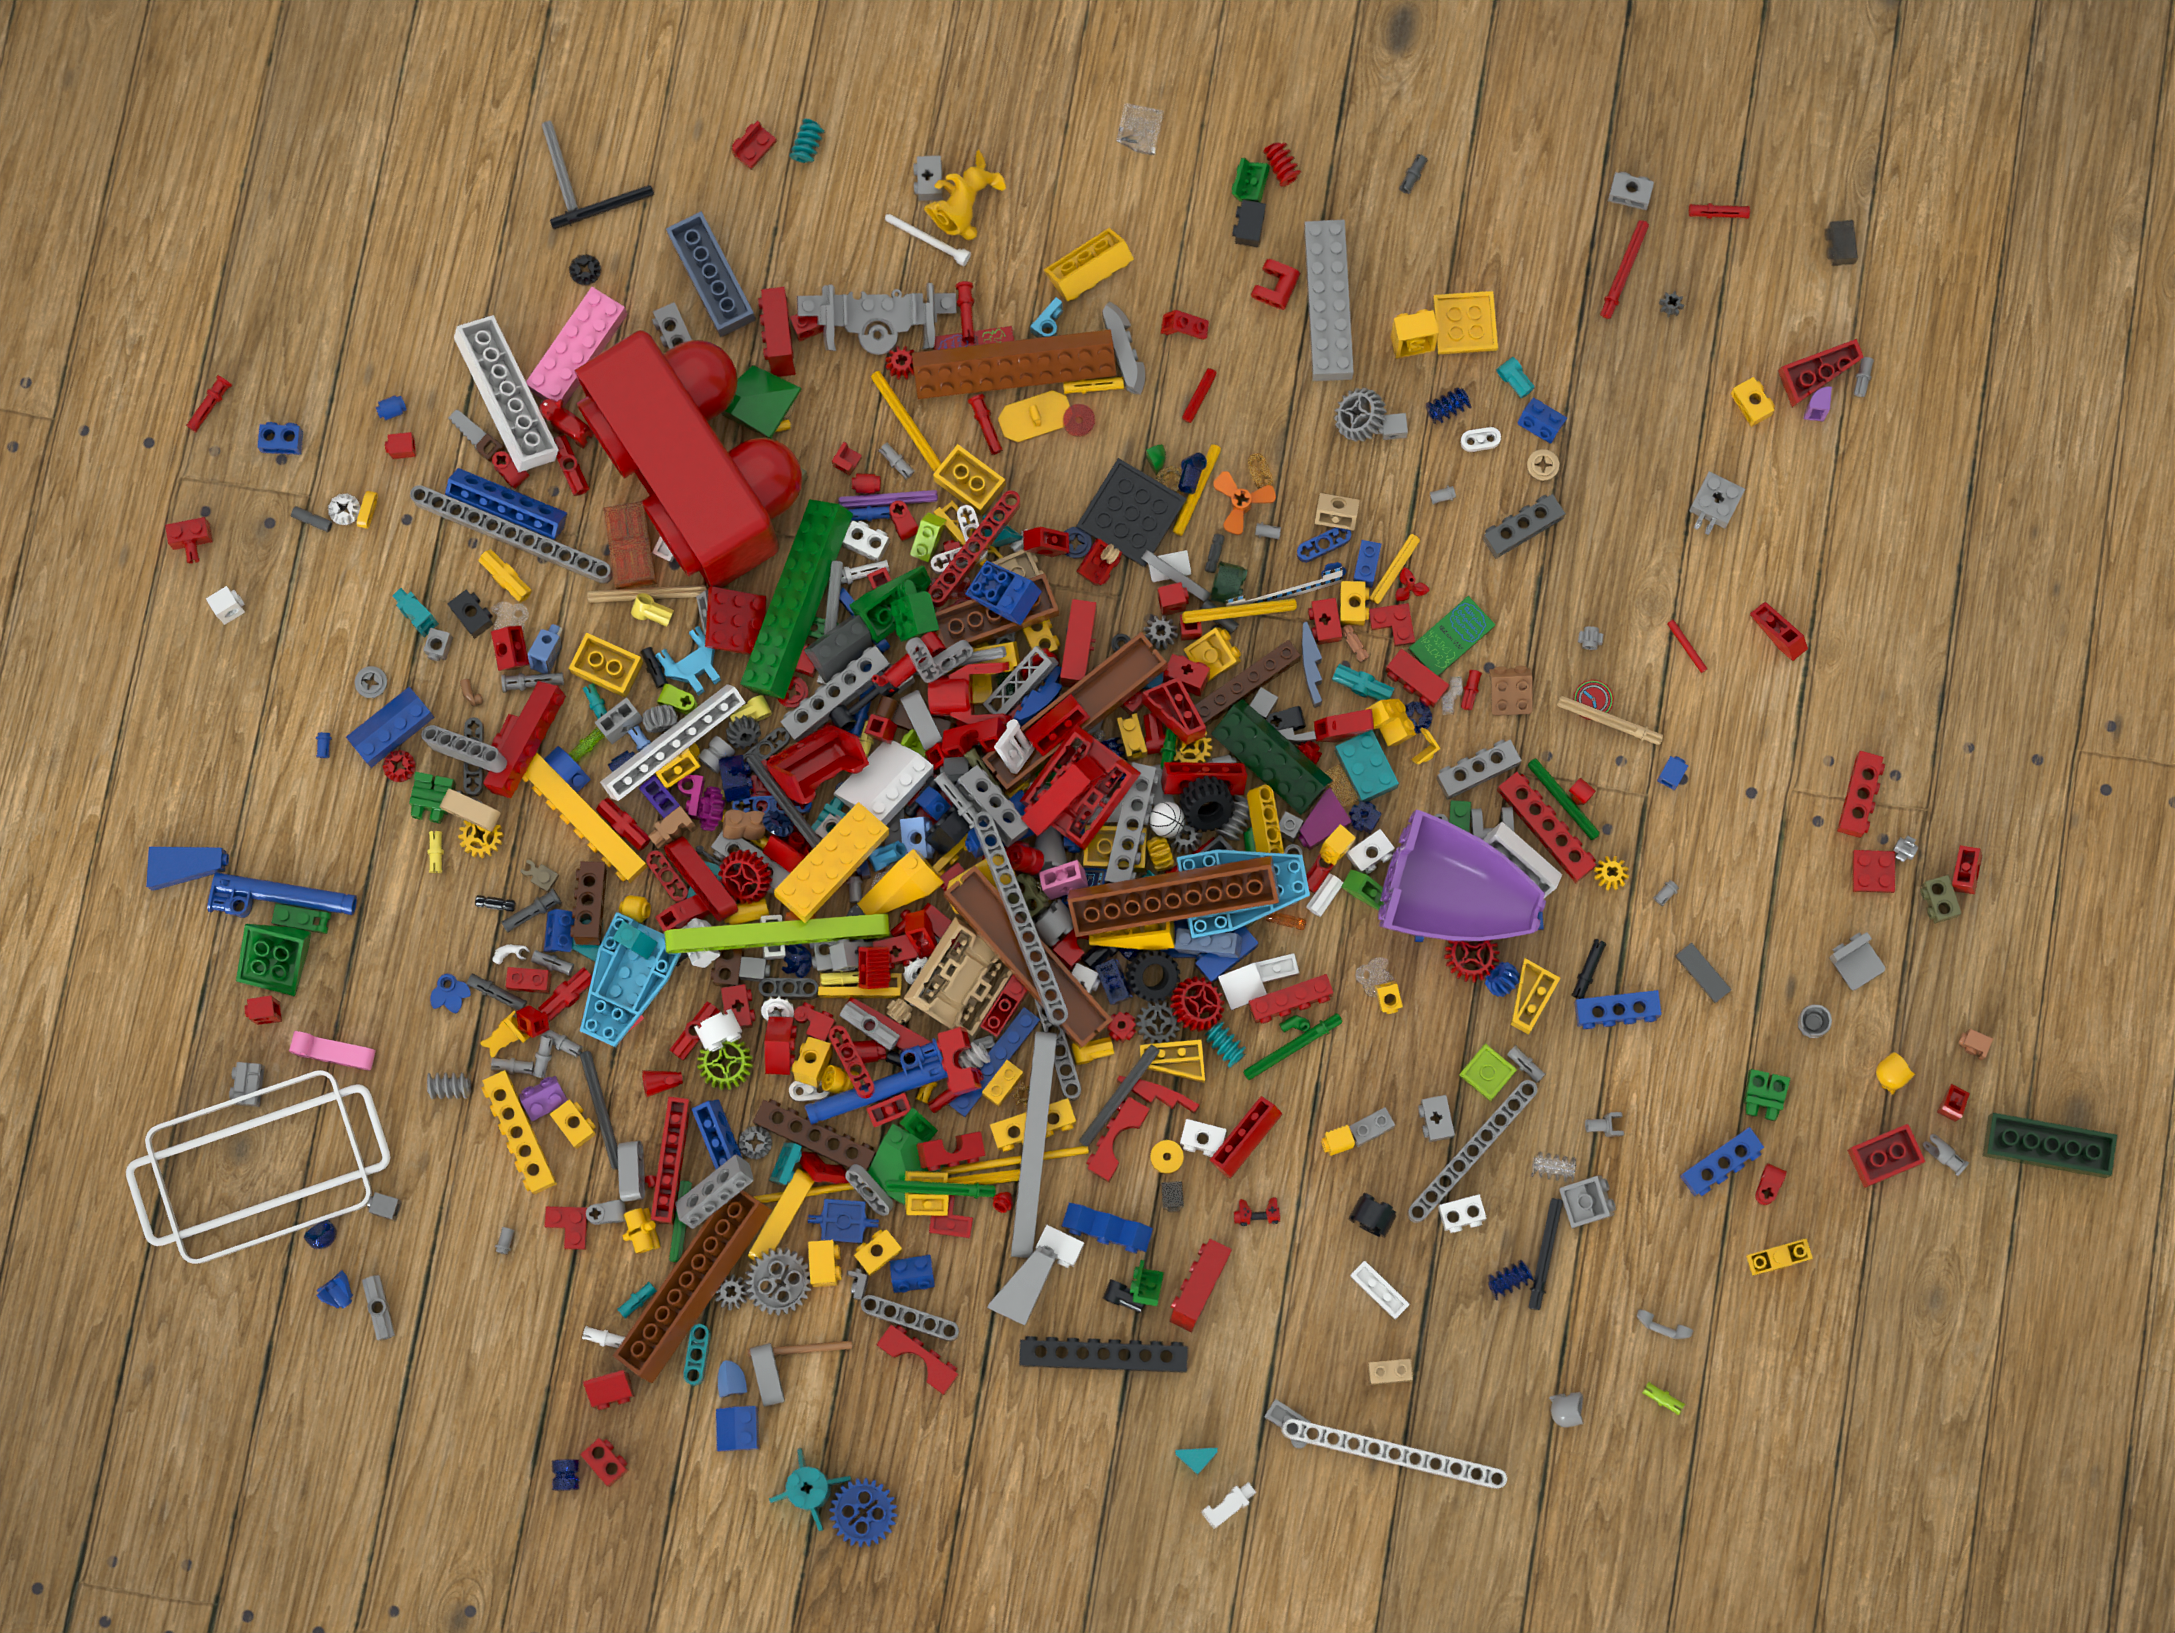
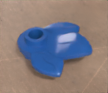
[430,974,471,1014]

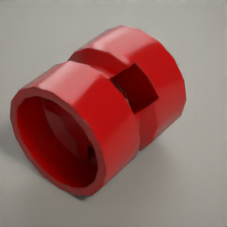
[1006,843,1044,875]

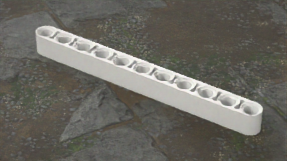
[1282,1419,1507,1488]

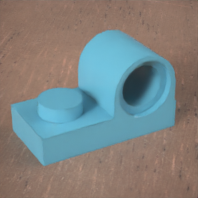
[1030,297,1063,338]

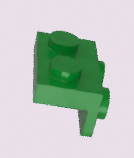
[1232,158,1270,203]
[1130,1260,1164,1306]

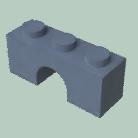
[1175,928,1242,958]

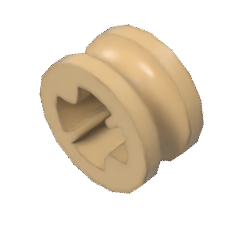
[1100,544,1120,564]

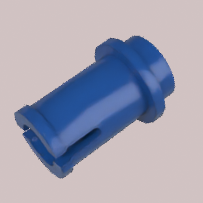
[316,732,332,758]

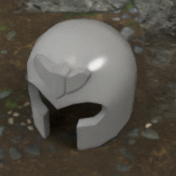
[1798,1005,1832,1038]
[1549,1392,1584,1427]

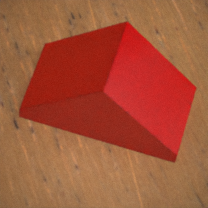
[1937,1084,1970,1122]

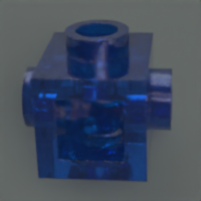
[1349,801,1382,834]

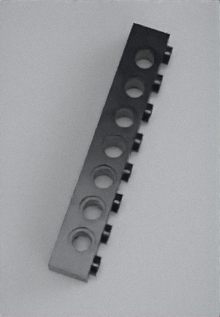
[1019,1336,1188,1373]

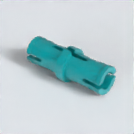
[583,684,607,719]
[617,1281,657,1319]

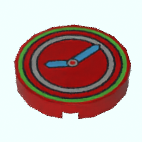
[1573,680,1614,720]

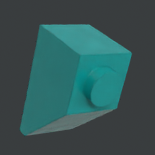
[612,921,658,960]

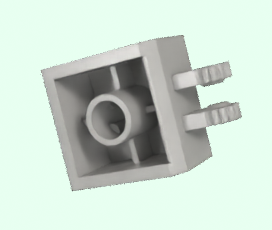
[1689,471,1745,535]

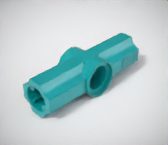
[1332,664,1395,701]

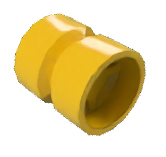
[821,1065,859,1093]

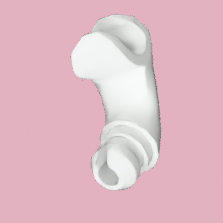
[492,944,530,965]

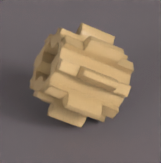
[886,998,913,1024]

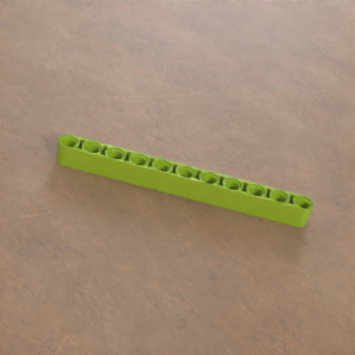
[664,914,890,954]

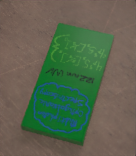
[1408,596,1496,676]

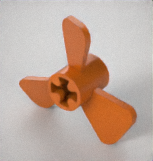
[1213,471,1276,535]

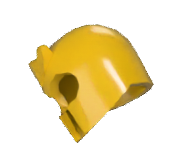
[1876,1052,1915,1095]

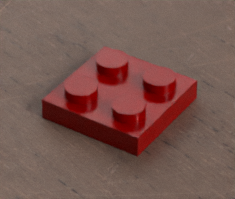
[1853,850,1895,893]

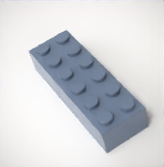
[666,211,756,338]

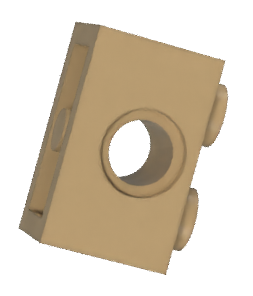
[1315,493,1360,531]
[1367,1359,1413,1385]

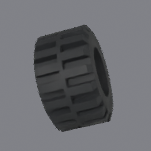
[1180,776,1235,832]
[1125,950,1181,1002]

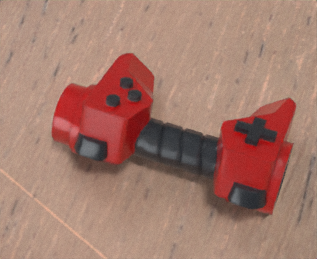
[1234,1197,1280,1226]

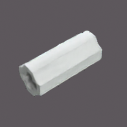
[1306,873,1343,917]

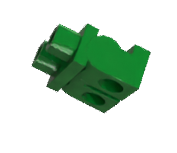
[409,771,456,824]
[1743,1069,1791,1121]

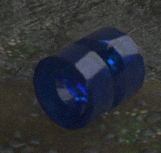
[552,1459,580,1491]

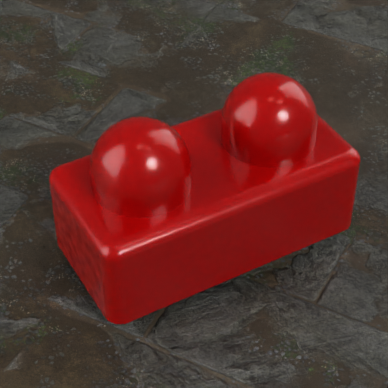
[574,330,802,588]

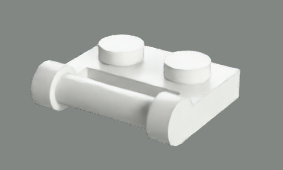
[994,719,1035,774]

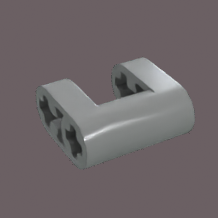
[1471,807,1514,840]

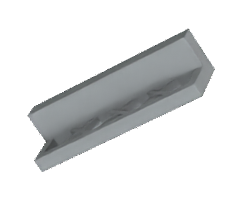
[983,646,1059,715]

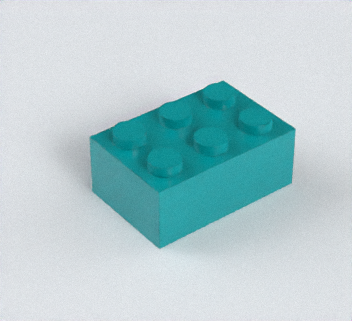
[1334,730,1399,805]

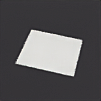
[1218,963,1267,1010]

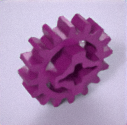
[697,786,725,831]

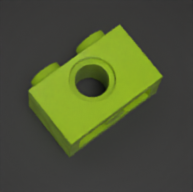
[910,512,946,562]

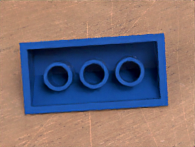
[346,687,435,768]

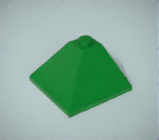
[721,365,802,439]
[236,924,311,996]
[863,1124,945,1205]

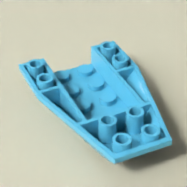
[1176,850,1310,938]
[580,912,681,1047]

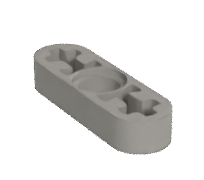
[845,1164,894,1216]

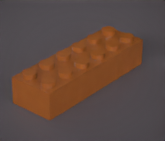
[935,573,1059,649]

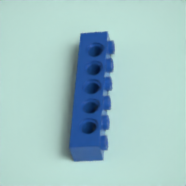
[445,468,567,540]

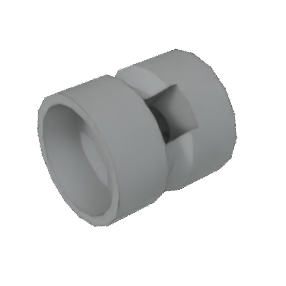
[697,735,735,774]

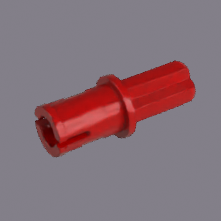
[1461,670,1482,711]

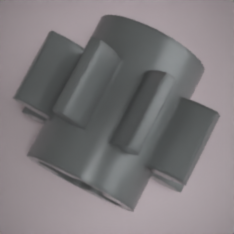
[1659,291,1684,317]

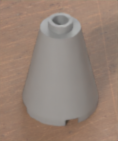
[1029,826,1068,880]

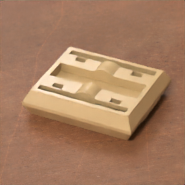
[903,917,1013,1043]

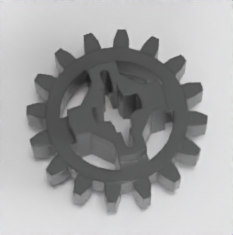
[1136,1001,1181,1044]

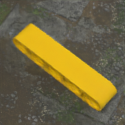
[1247,785,1284,854]
[747,1168,815,1262]

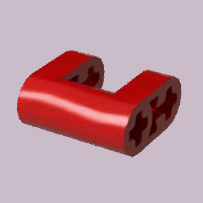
[1251,259,1301,310]

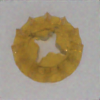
[1156,466,1187,495]

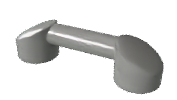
[1636,1309,1694,1339]

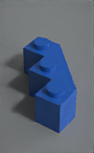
[1062,1203,1153,1254]

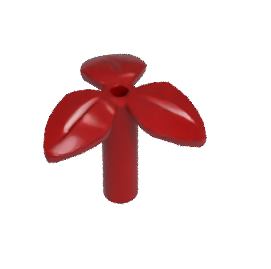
[1395,567,1430,601]

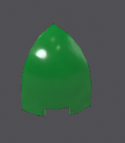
[1146,444,1166,475]

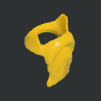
[480,1010,530,1057]

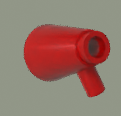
[642,1070,683,1098]

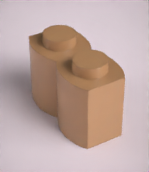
[722,810,766,840]

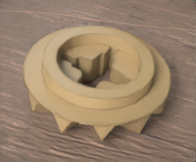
[1527,449,1559,482]

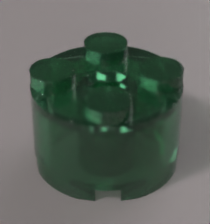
[1210,561,1248,604]

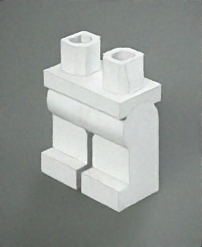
[1201,1482,1256,1529]

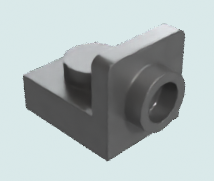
[846,1268,869,1301]

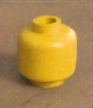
[619,895,651,923]

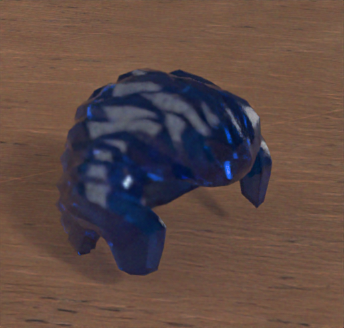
[781,944,812,978]

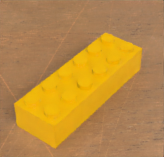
[774,802,889,923]

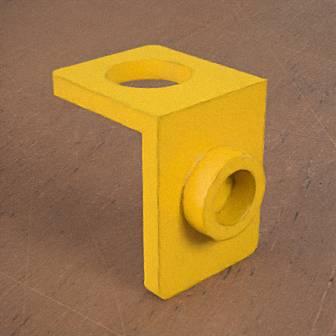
[1411,728,1441,765]

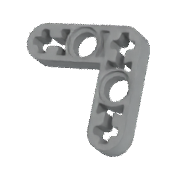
[906,637,973,683]

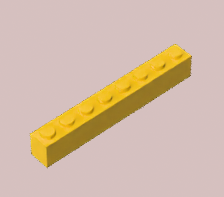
[522,752,648,884]

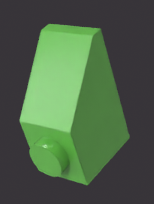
[1341,869,1384,911]

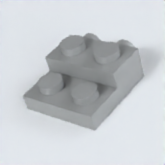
[1559,1176,1616,1228]

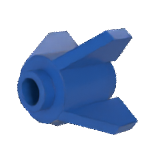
[316,1270,353,1309]

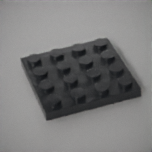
[1076,458,1187,568]

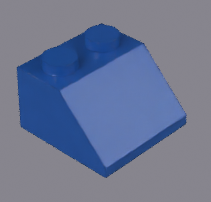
[716,1406,759,1451]

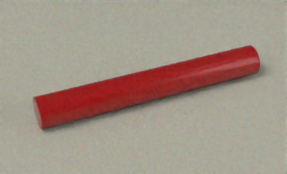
[1667,619,1708,673]

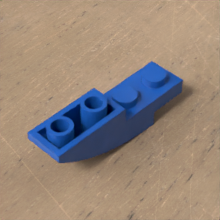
[1013,666,1062,728]

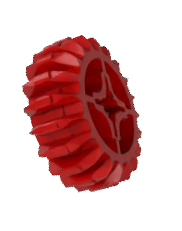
[718,849,773,904]
[1444,940,1500,983]
[1170,976,1225,1032]

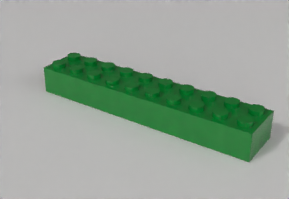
[740,499,853,699]

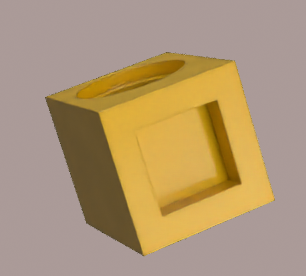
[1375,981,1403,1014]

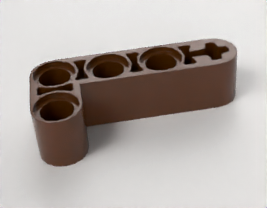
[874,696,957,740]

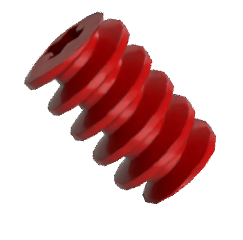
[1263,142,1301,187]

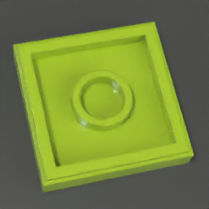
[1459,1043,1517,1102]

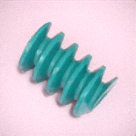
[789,119,825,163]
[1204,1021,1246,1068]

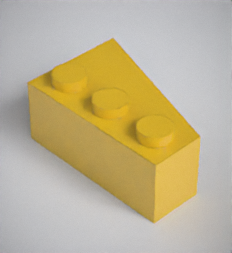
[1511,958,1560,1035]

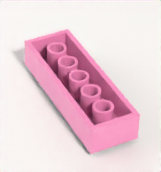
[526,287,628,408]

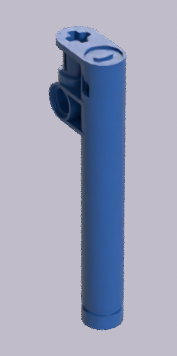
[207,872,357,918]
[805,1038,948,1125]

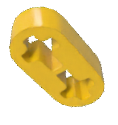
[357,490,378,529]

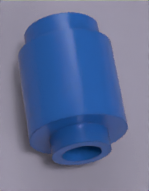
[375,395,407,421]

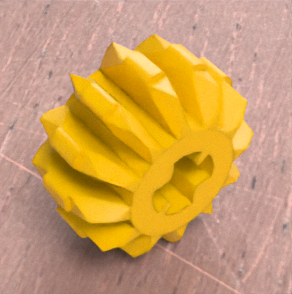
[1146,836,1174,871]
[1594,856,1629,891]

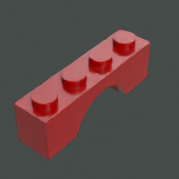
[1086,1097,1150,1182]
[876,1324,959,1395]

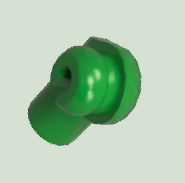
[1279,1015,1311,1033]

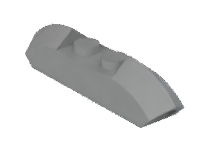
[1102,302,1145,395]

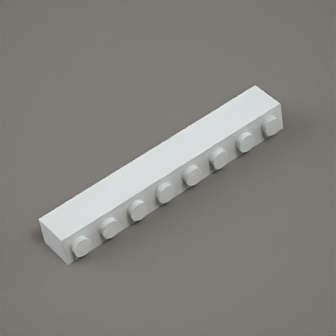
[600,684,746,801]

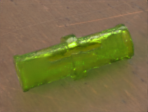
[568,727,605,763]

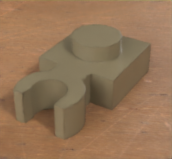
[520,860,559,893]

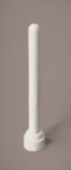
[885,214,971,267]

